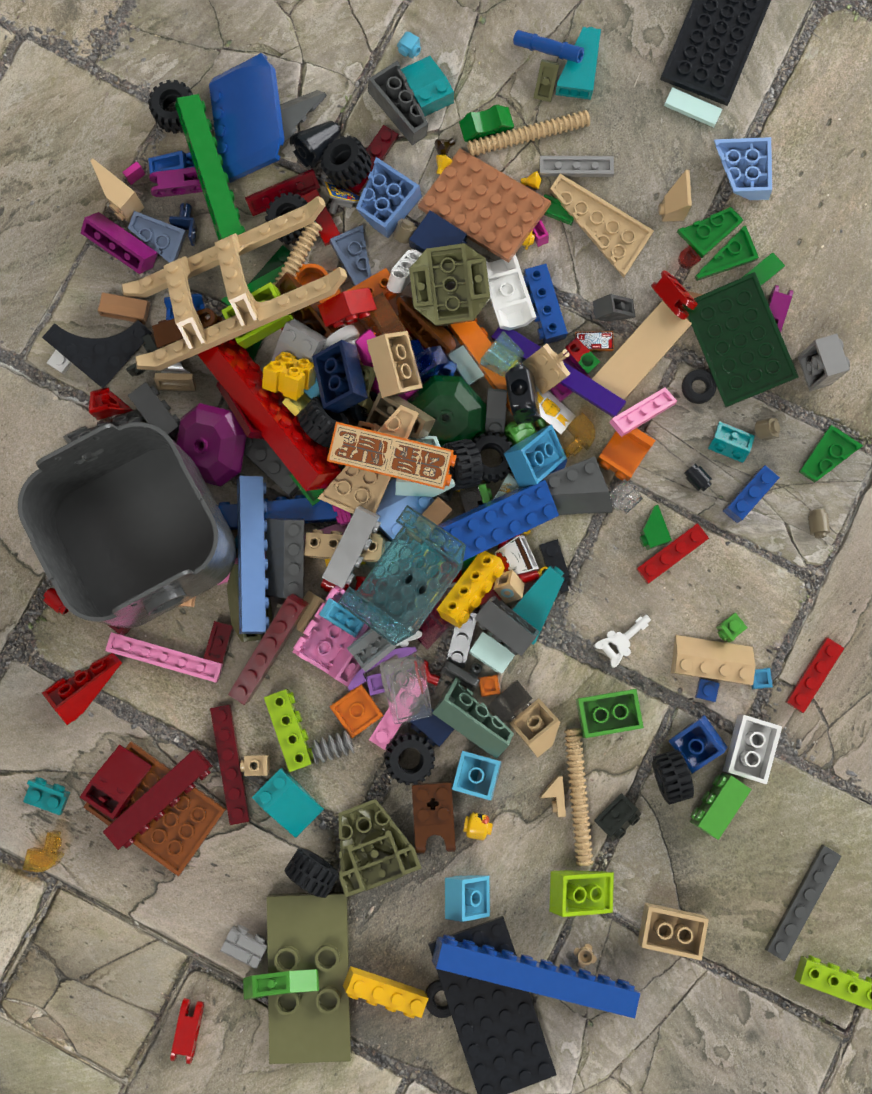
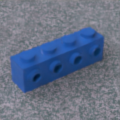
[523,264,568,345]

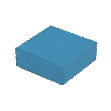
[751,668,773,689]

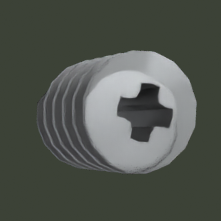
[312,730,355,765]

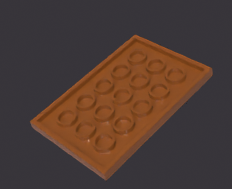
[83,741,226,877]

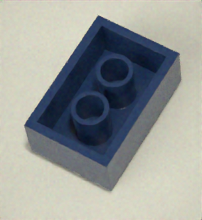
[312,340,368,414]

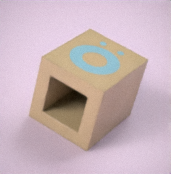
[493,570,525,603]

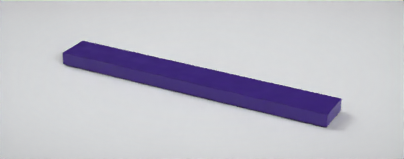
[491,327,626,418]

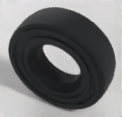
[682,369,717,404]
[425,979,451,1018]

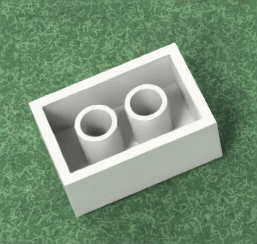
[723,715,782,784]

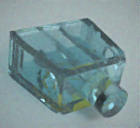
[480,331,527,378]

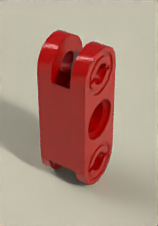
[651,270,698,320]
[170,998,204,1065]

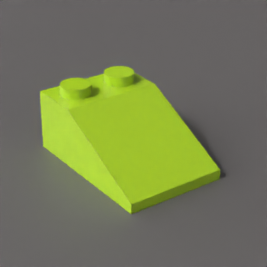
[549,870,614,917]

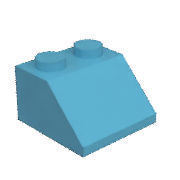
[452,751,502,800]
[445,875,490,922]

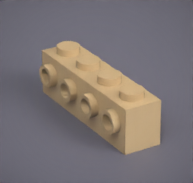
[304,530,386,563]

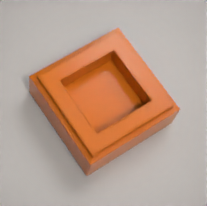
[478,675,501,697]

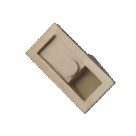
[539,775,566,817]

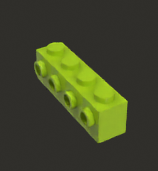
[264,689,314,772]
[794,955,872,1010]

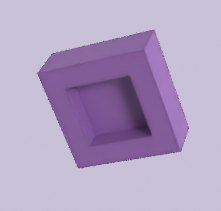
[366,672,389,696]

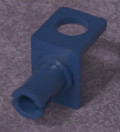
[169,203,197,246]

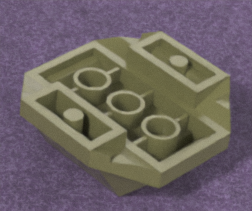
[409,243,490,326]

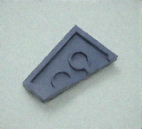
[128,211,187,263]
[330,225,371,287]

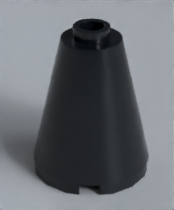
[290,121,341,169]

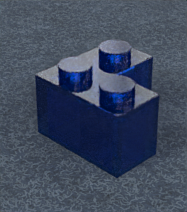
[410,340,450,383]

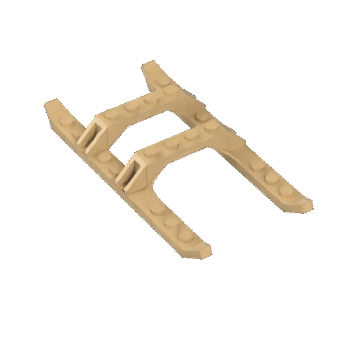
[122,196,347,371]

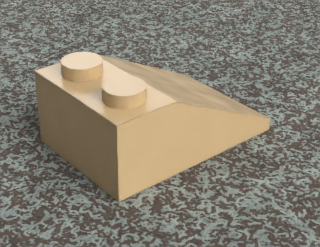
[90,158,144,223]

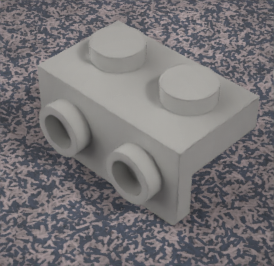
[347,624,396,672]

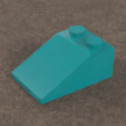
[401,56,454,116]
[252,768,324,838]

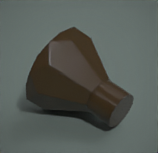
[434,138,455,155]

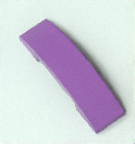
[348,647,417,691]

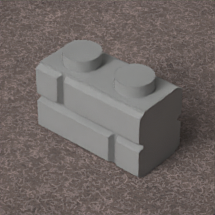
[220,925,267,969]

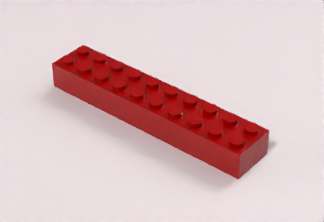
[197,338,342,491]

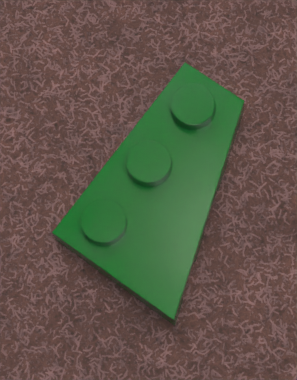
[677,207,744,258]
[799,425,863,483]

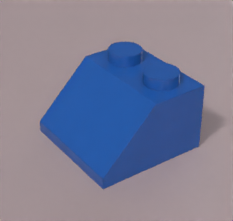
[669,715,728,773]

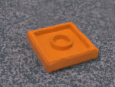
[330,684,384,738]

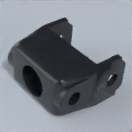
[505,366,541,424]

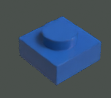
[695,679,720,702]

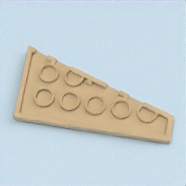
[550,174,654,278]
[318,405,419,514]

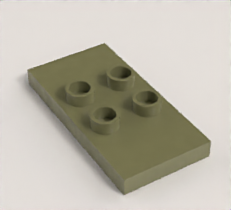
[267,892,352,1064]

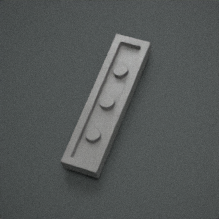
[539,156,614,177]

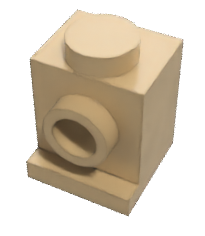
[240,755,270,776]

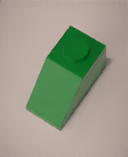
[639,505,672,550]

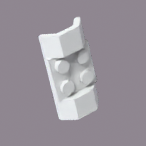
[486,254,536,331]

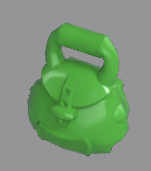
[504,417,547,447]

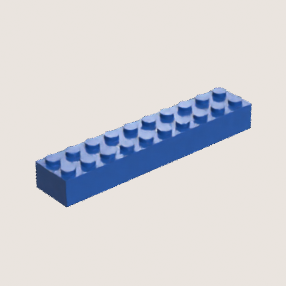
[432,935,640,1019]

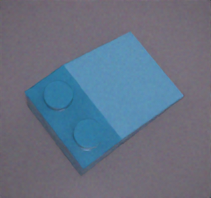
[504,424,567,488]

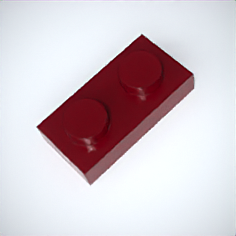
[204,621,233,664]

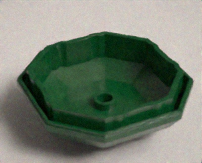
[406,375,487,447]

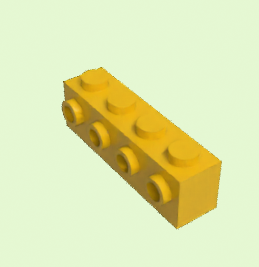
[437,551,505,628]
[343,966,429,1018]

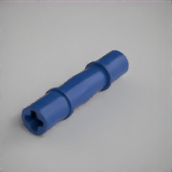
[513,30,584,63]

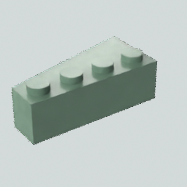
[432,677,514,759]

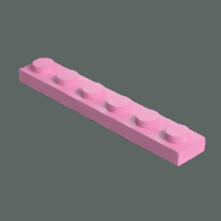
[105,632,223,683]

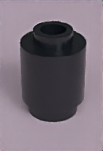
[684,463,712,492]

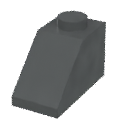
[593,294,636,322]
[485,388,507,434]

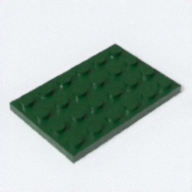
[683,272,799,408]

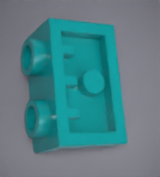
[708,421,755,463]
[23,777,70,815]

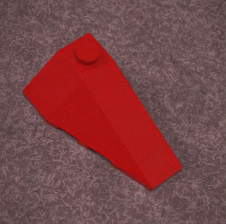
[42,653,122,725]

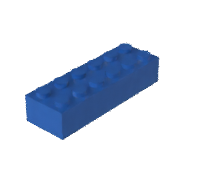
[436,480,559,564]

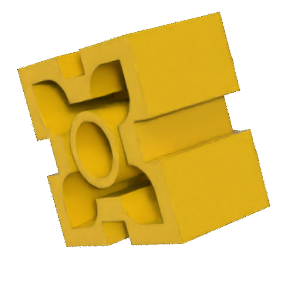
[262,352,316,401]

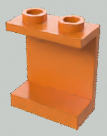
[597,428,656,481]

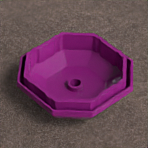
[177,403,247,487]

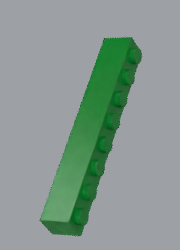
[175,94,245,241]

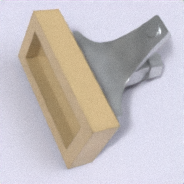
[154,361,196,391]

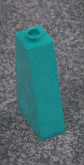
[555,27,601,100]
[512,566,565,645]

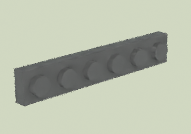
[765,845,841,962]

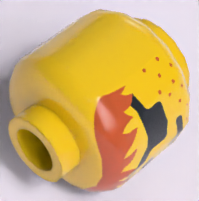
[463,812,493,841]

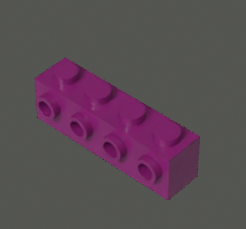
[81,212,157,274]

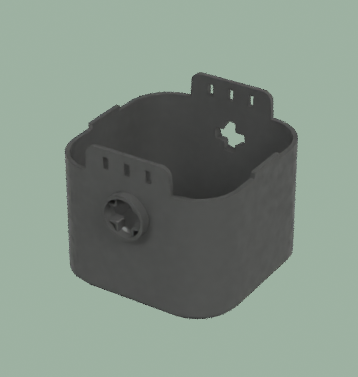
[18,422,237,628]

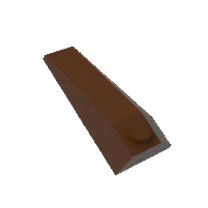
[275,272,343,338]

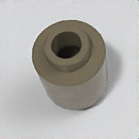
[808,509,830,538]

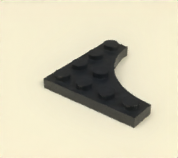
[42,320,152,389]

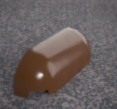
[396,295,456,355]

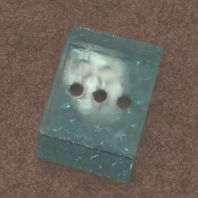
[338,505,466,646]

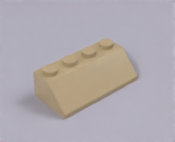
[671,635,756,685]

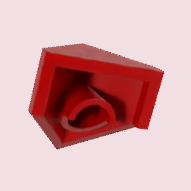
[89,387,133,420]

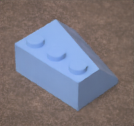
[714,137,772,200]
[376,478,435,543]

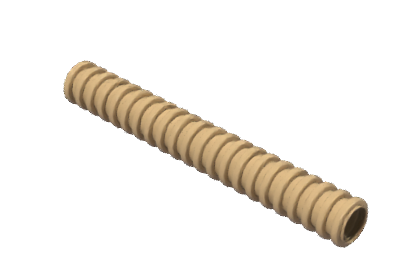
[467,110,590,156]
[273,222,323,285]
[564,728,594,866]

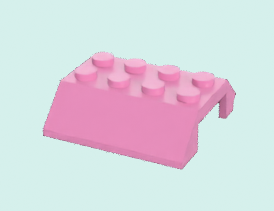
[292,585,386,687]

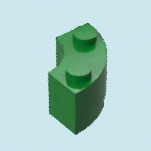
[459,105,514,142]

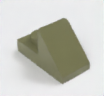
[533,59,560,102]

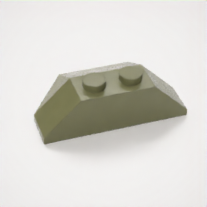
[227,564,273,642]

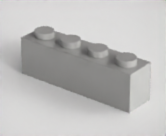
[322,506,381,589]

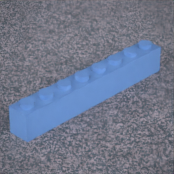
[237,476,269,634]

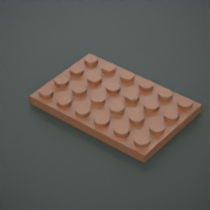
[418,148,551,263]

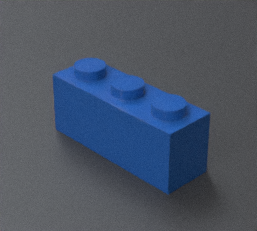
[723,465,780,523]

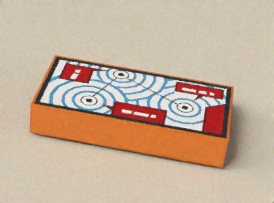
[575,331,614,352]

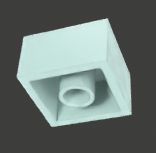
[469,631,515,675]

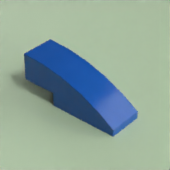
[148,150,195,174]

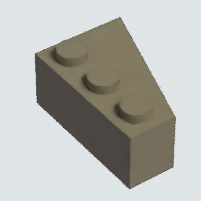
[366,392,436,439]

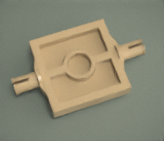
[520,343,571,394]

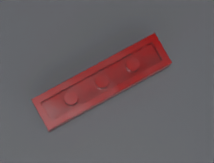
[636,523,709,584]
[785,637,844,713]

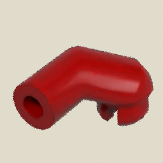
[416,660,440,686]

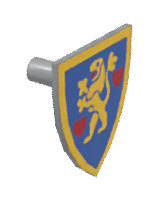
[324,181,361,214]

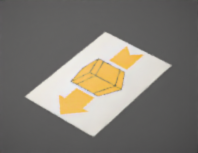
[536,386,576,434]

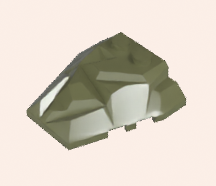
[339,799,422,898]

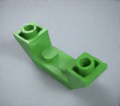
[243,969,319,1000]

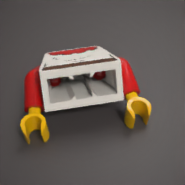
[495,530,548,582]

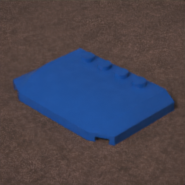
[209,53,284,183]

